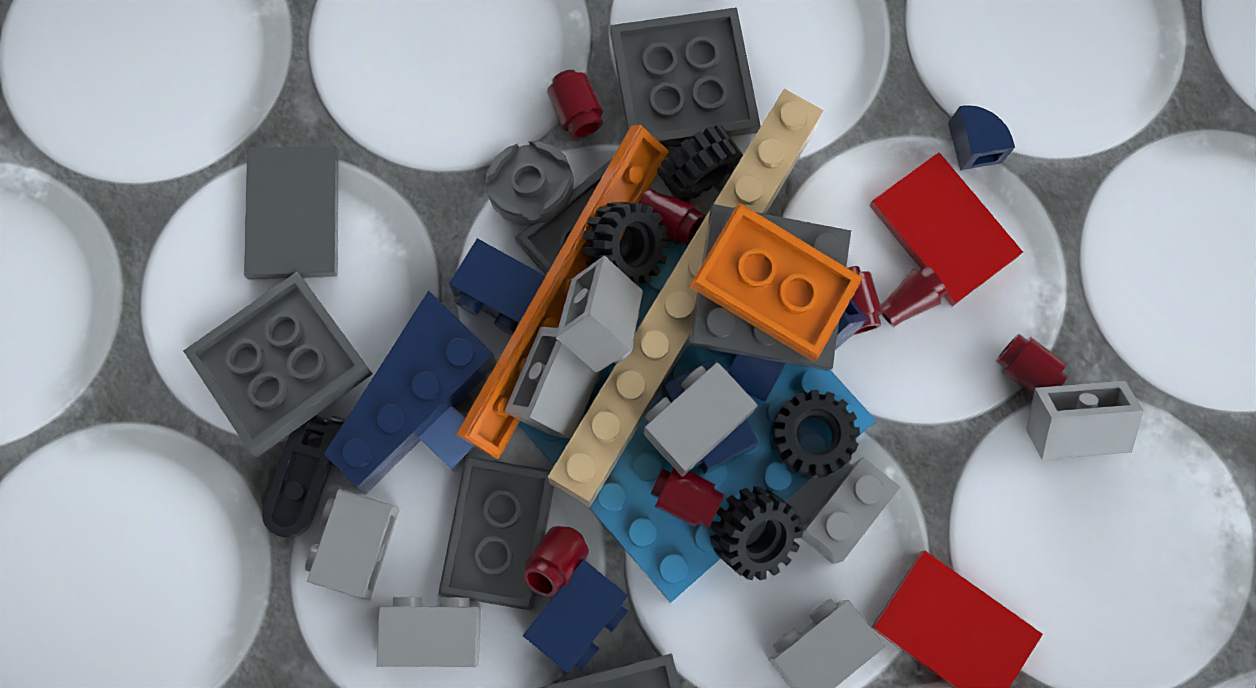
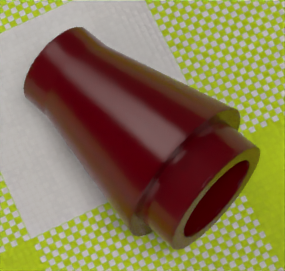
[639,189,706,246]
[880,265,947,328]

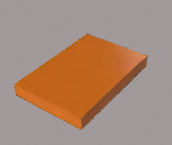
[689,203,863,362]

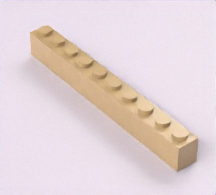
[548,89,824,507]

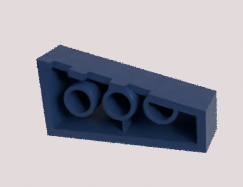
[324,290,497,494]

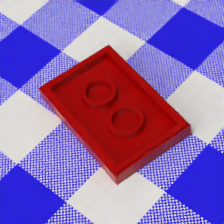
[869,152,1024,307]
[871,550,1043,688]

